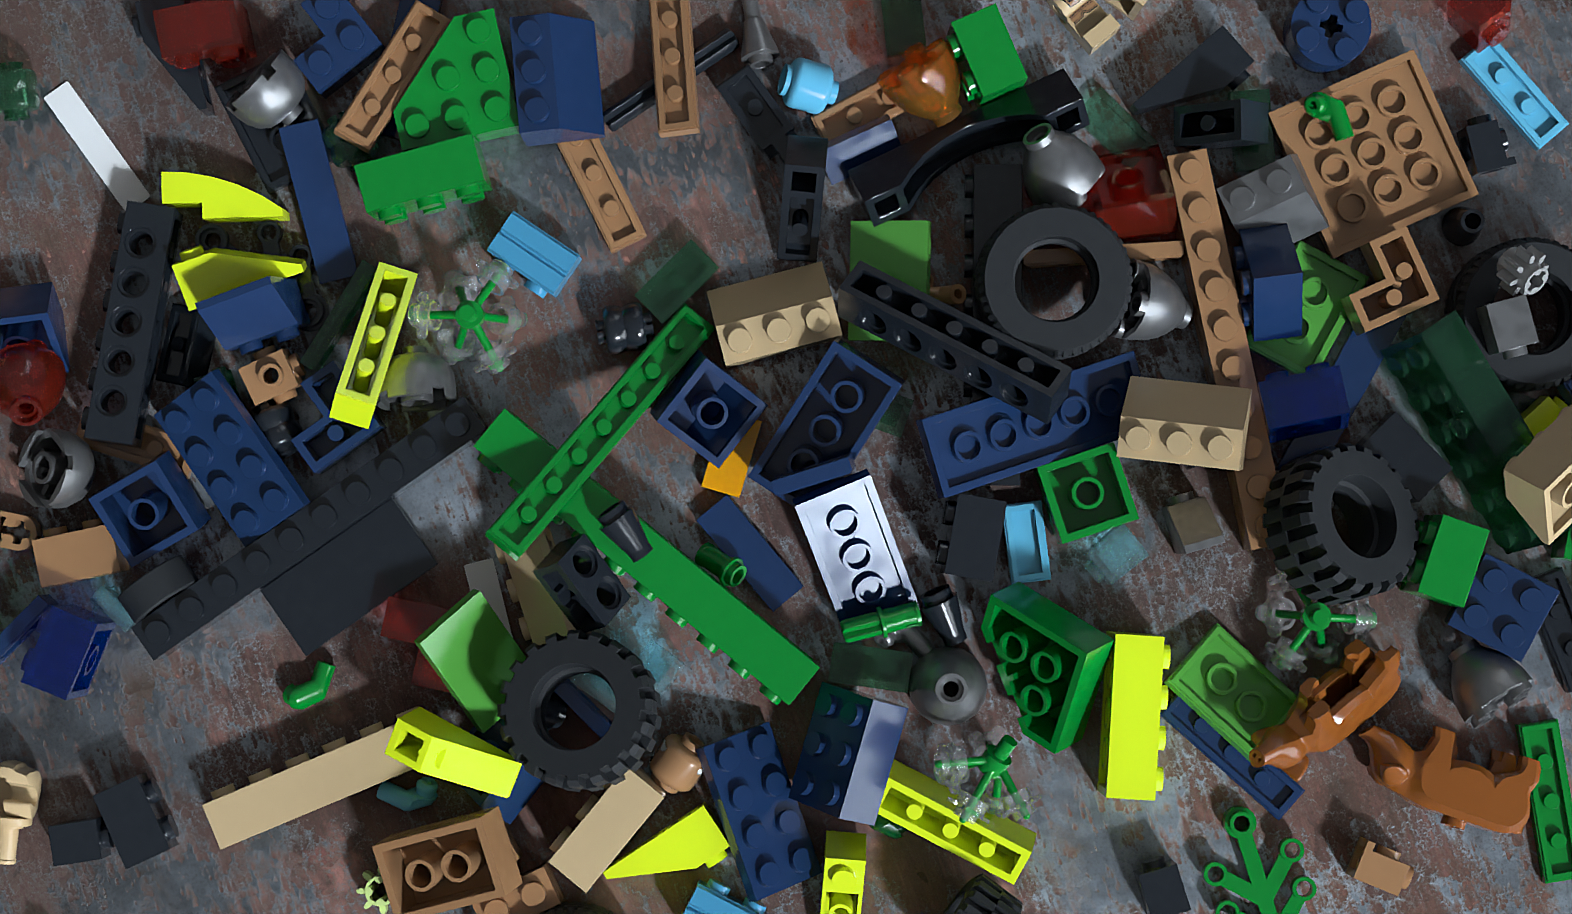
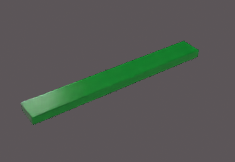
[485,303,715,561]

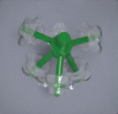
[408,259,528,374]
[1255,567,1377,673]
[933,725,1042,825]

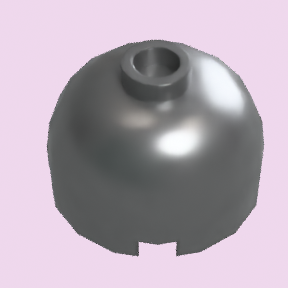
[226,49,305,129]
[377,346,457,413]
[18,428,96,508]

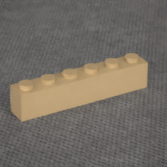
[202,706,433,850]

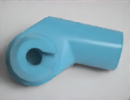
[377,777,438,811]

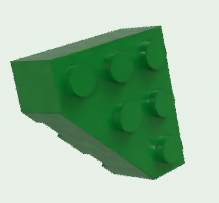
[393,8,519,152]
[981,582,1114,754]

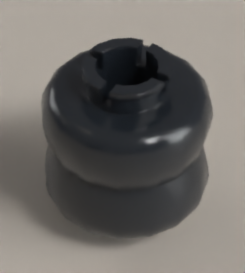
[595,302,654,355]
[251,399,303,459]

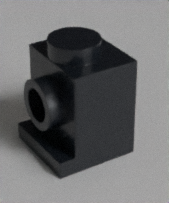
[1456,114,1517,178]

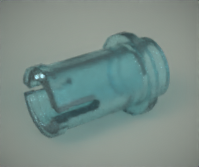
[89,583,135,633]

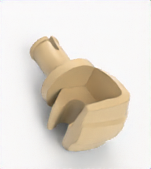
[0,760,42,865]

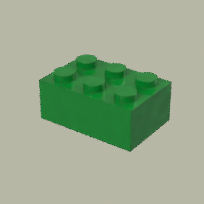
[354,133,493,225]

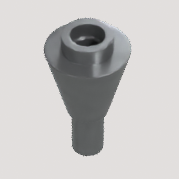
[741,0,780,69]

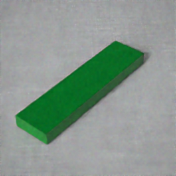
[1515,718,1572,884]

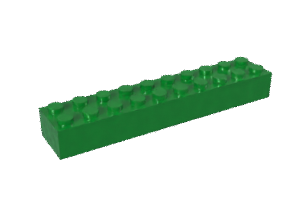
[473,408,820,705]

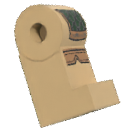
[1046,0,1121,56]

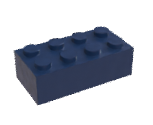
[748,338,905,506]

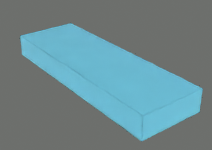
[1458,34,1569,151]

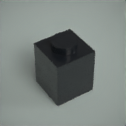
[48,816,115,867]
[1133,856,1191,914]

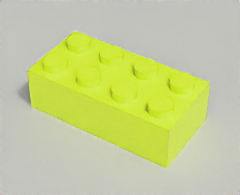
[1097,631,1171,801]

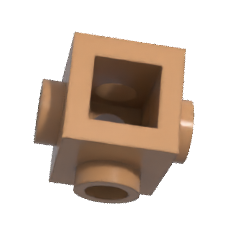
[238,345,306,406]

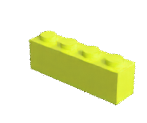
[329,262,418,429]
[878,759,1037,885]

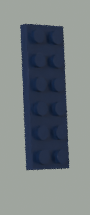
[916,351,1141,498]

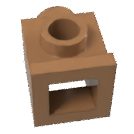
[1345,836,1414,896]

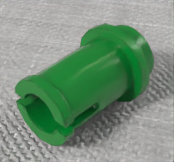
[695,542,747,587]

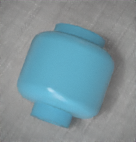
[777,57,839,114]

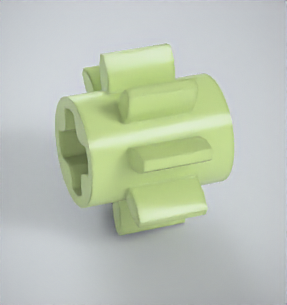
[356,867,390,914]

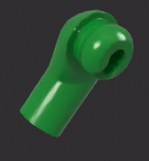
[1303,92,1355,142]
[282,660,336,710]

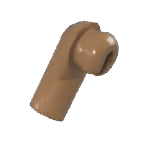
[930,274,966,305]

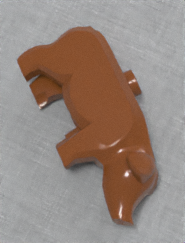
[1249,639,1401,782]
[1358,725,1541,834]

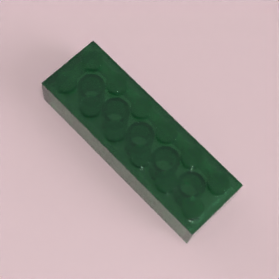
[1381,310,1572,554]

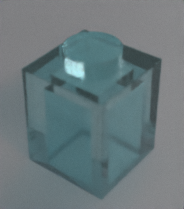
[1082,524,1149,585]

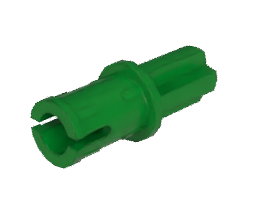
[840,600,922,643]

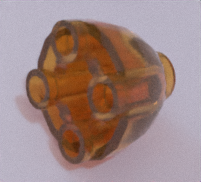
[876,38,963,127]

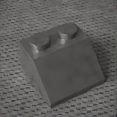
[1217,154,1330,243]

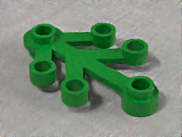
[1202,805,1317,914]

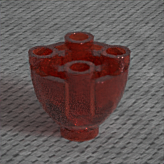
[0,339,67,426]

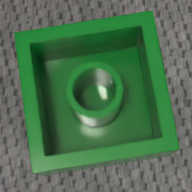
[943,3,1028,109]
[1033,442,1139,544]
[1400,514,1490,608]

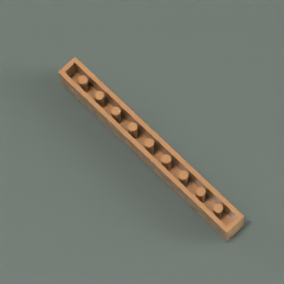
[1160,148,1276,550]

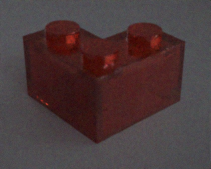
[153,0,257,69]
[380,595,452,692]

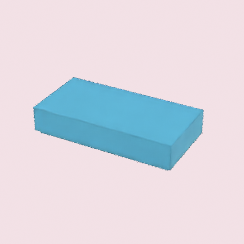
[1003,500,1051,584]

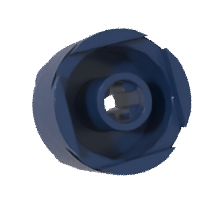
[1282,0,1371,74]

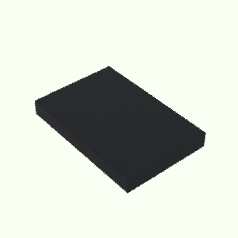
[214,52,341,195]

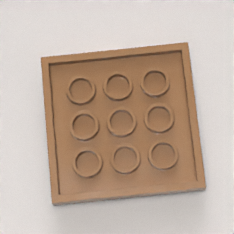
[1268,49,1479,259]

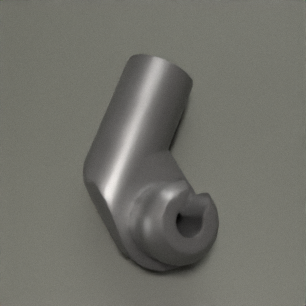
[873,626,934,658]

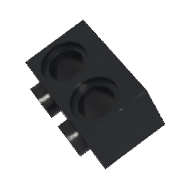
[532,533,631,633]

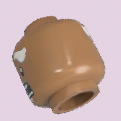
[649,732,705,794]

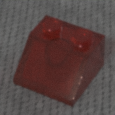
[1086,144,1178,242]

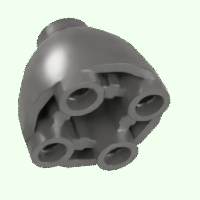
[1022,123,1105,207]
[1111,259,1193,340]
[1448,639,1533,729]
[908,646,988,726]

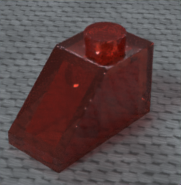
[1447,0,1514,53]

